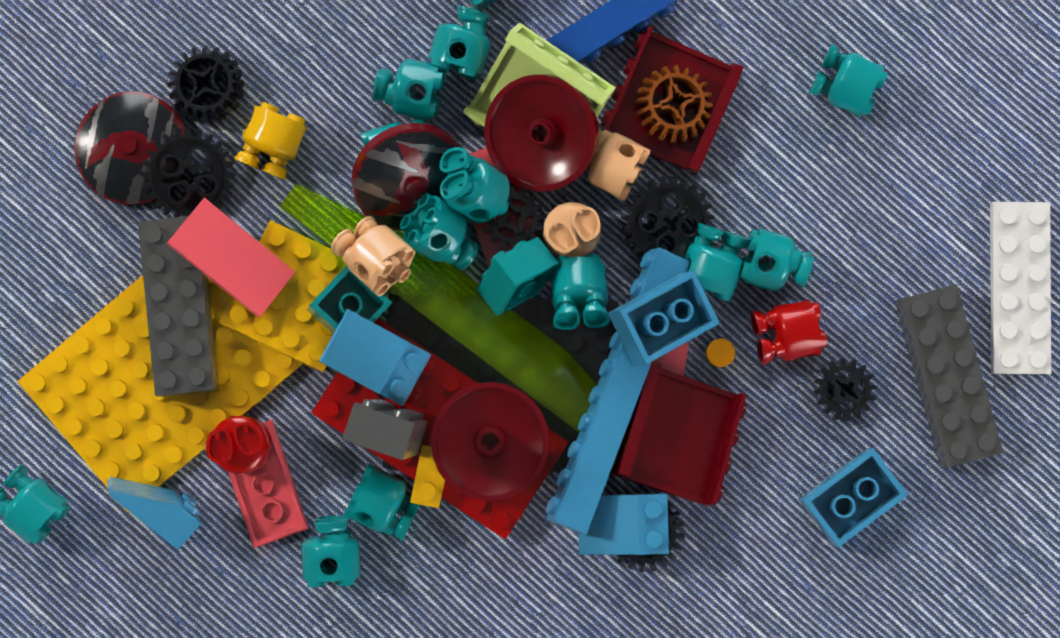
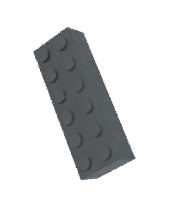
[138,216,219,397]
[894,284,1004,468]
[342,399,429,460]

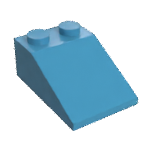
[319,309,431,406]
[107,476,202,550]
[578,493,669,555]

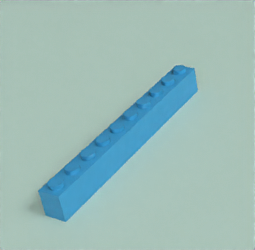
[546,247,690,534]

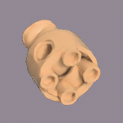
[588,127,651,201]
[543,202,601,258]
[331,216,416,296]

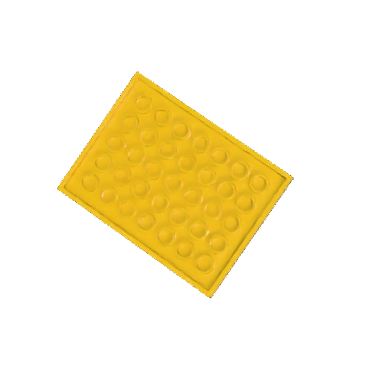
[17,275,303,513]

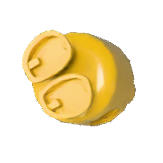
[234,102,308,180]

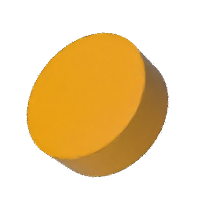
[706,338,735,367]

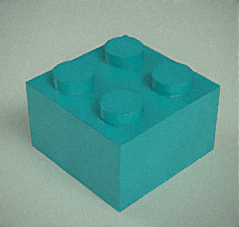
[477,237,559,316]
[307,265,392,334]

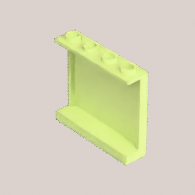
[463,23,616,127]

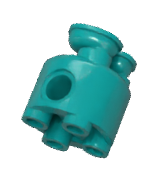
[427,6,491,81]
[808,43,888,118]
[372,59,446,122]
[440,147,510,224]
[400,193,478,270]
[684,223,751,302]
[739,228,814,291]
[550,254,610,330]
[0,464,71,545]
[344,464,420,542]
[301,515,361,587]

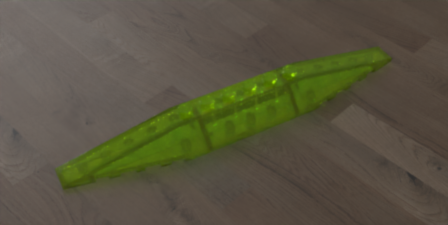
[279,184,597,433]

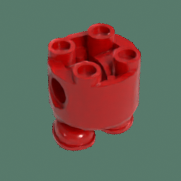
[750,299,827,366]
[206,416,272,474]

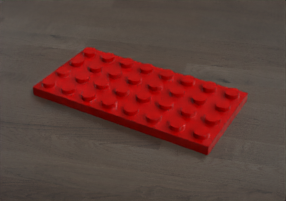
[311,318,569,540]

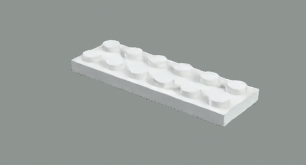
[990,202,1051,374]

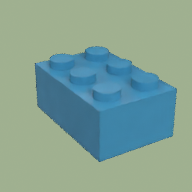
[608,270,720,366]
[798,448,908,548]

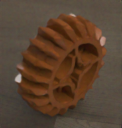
[635,65,713,143]

